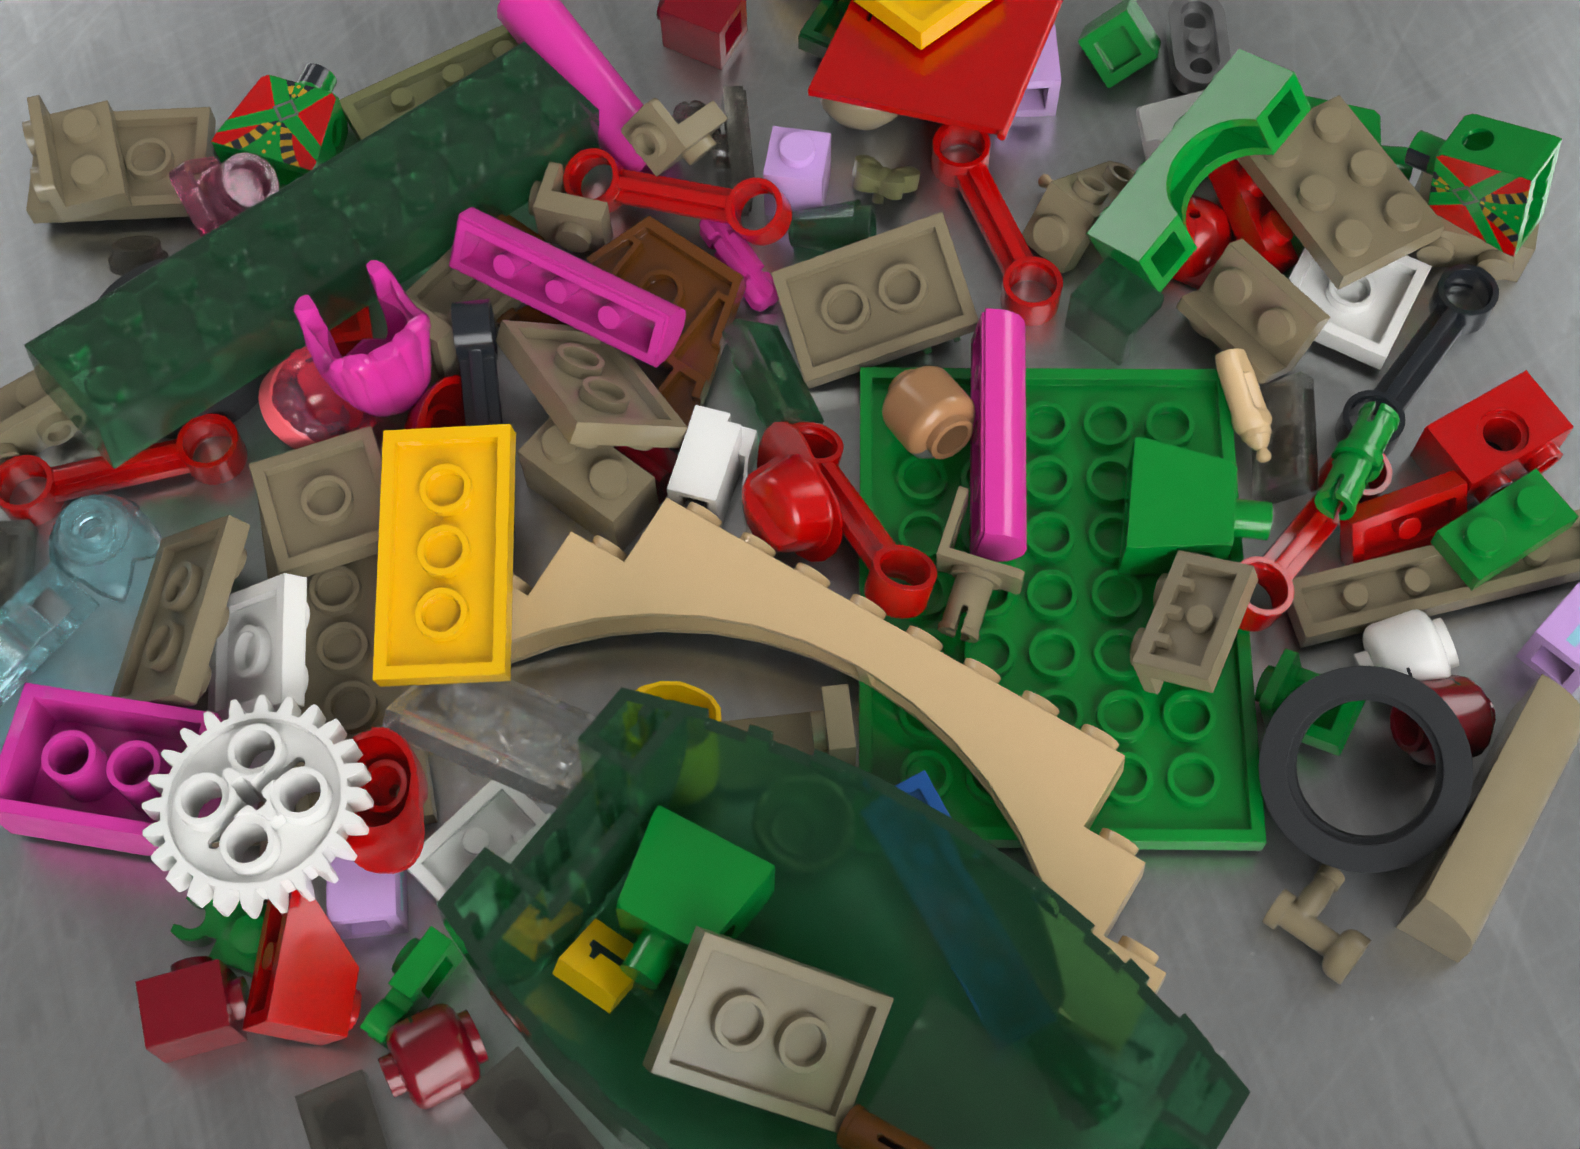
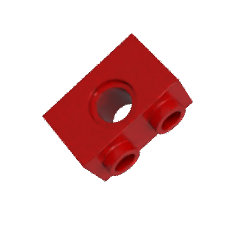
[1410,370,1574,505]

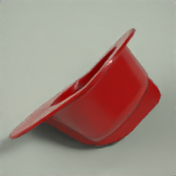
[742,421,843,562]

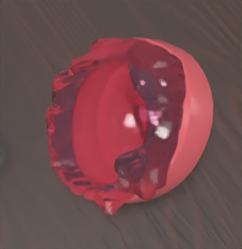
[258,346,378,449]

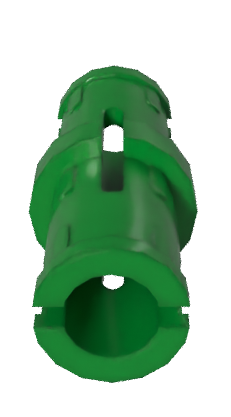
[1314,402,1400,521]

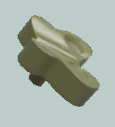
[852,155,921,204]

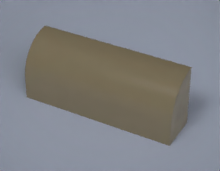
[1396,674,1580,963]

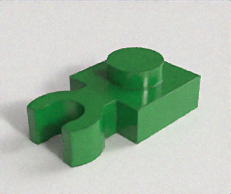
[170,896,267,977]
[360,926,464,1050]

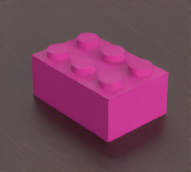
[0,683,224,856]

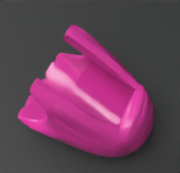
[294,260,431,417]

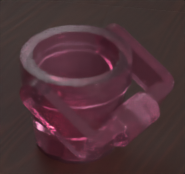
[169,152,279,255]

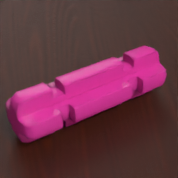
[699,219,779,312]

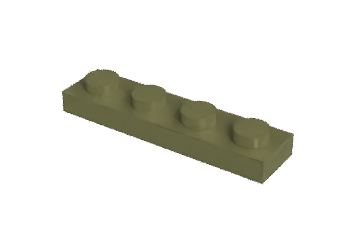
[340,25,541,155]

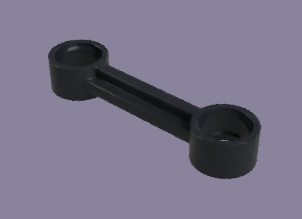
[1335,264,1499,456]
[451,298,516,541]

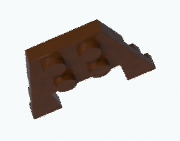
[496,216,746,452]

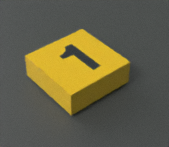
[552,918,637,1014]

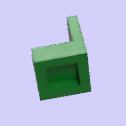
[1078,0,1161,89]

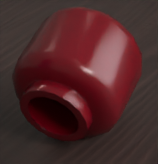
[1390,675,1496,766]
[377,1003,489,1109]

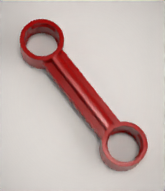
[931,124,1063,326]
[563,148,792,246]
[0,414,248,527]
[792,422,937,619]
[1239,453,1392,632]

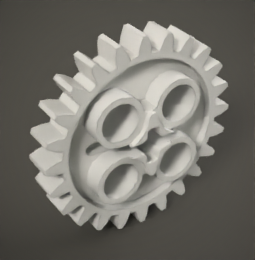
[142,695,374,919]

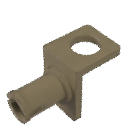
[937,486,1025,643]

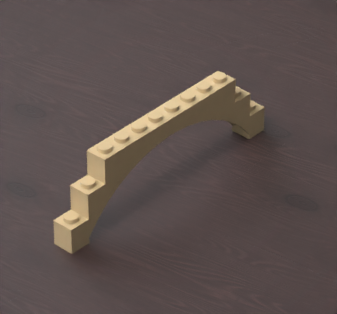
[511,498,1166,1054]

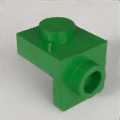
[1255,648,1366,757]

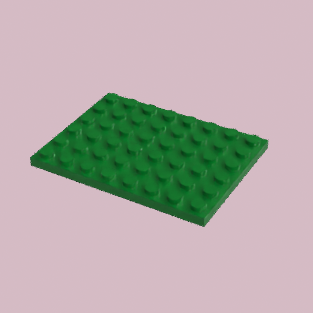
[859,367,1267,851]

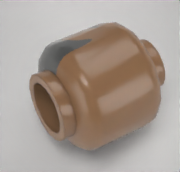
[882,366,976,459]

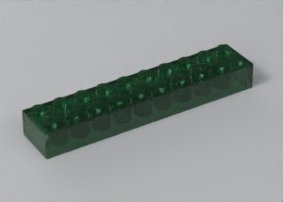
[24,42,599,469]

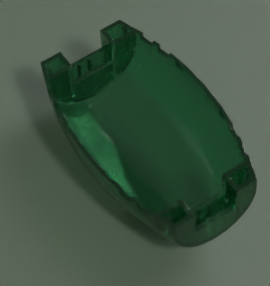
[436,687,1251,1149]

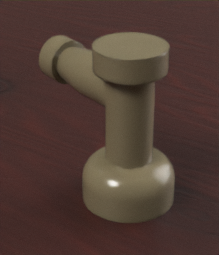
[1262,864,1372,985]

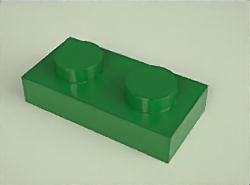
[1430,469,1579,591]

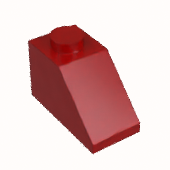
[242,889,362,1046]

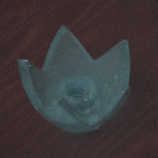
[49,493,162,603]

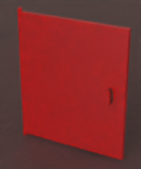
[808,0,1063,141]

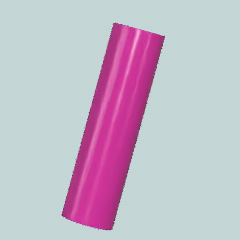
[497,0,655,175]
[449,207,686,368]
[970,308,1027,562]

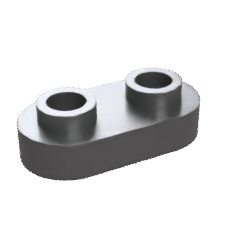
[1165,0,1231,94]

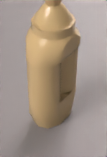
[1215,348,1273,463]

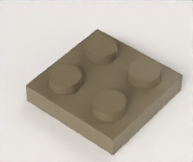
[248,426,382,577]

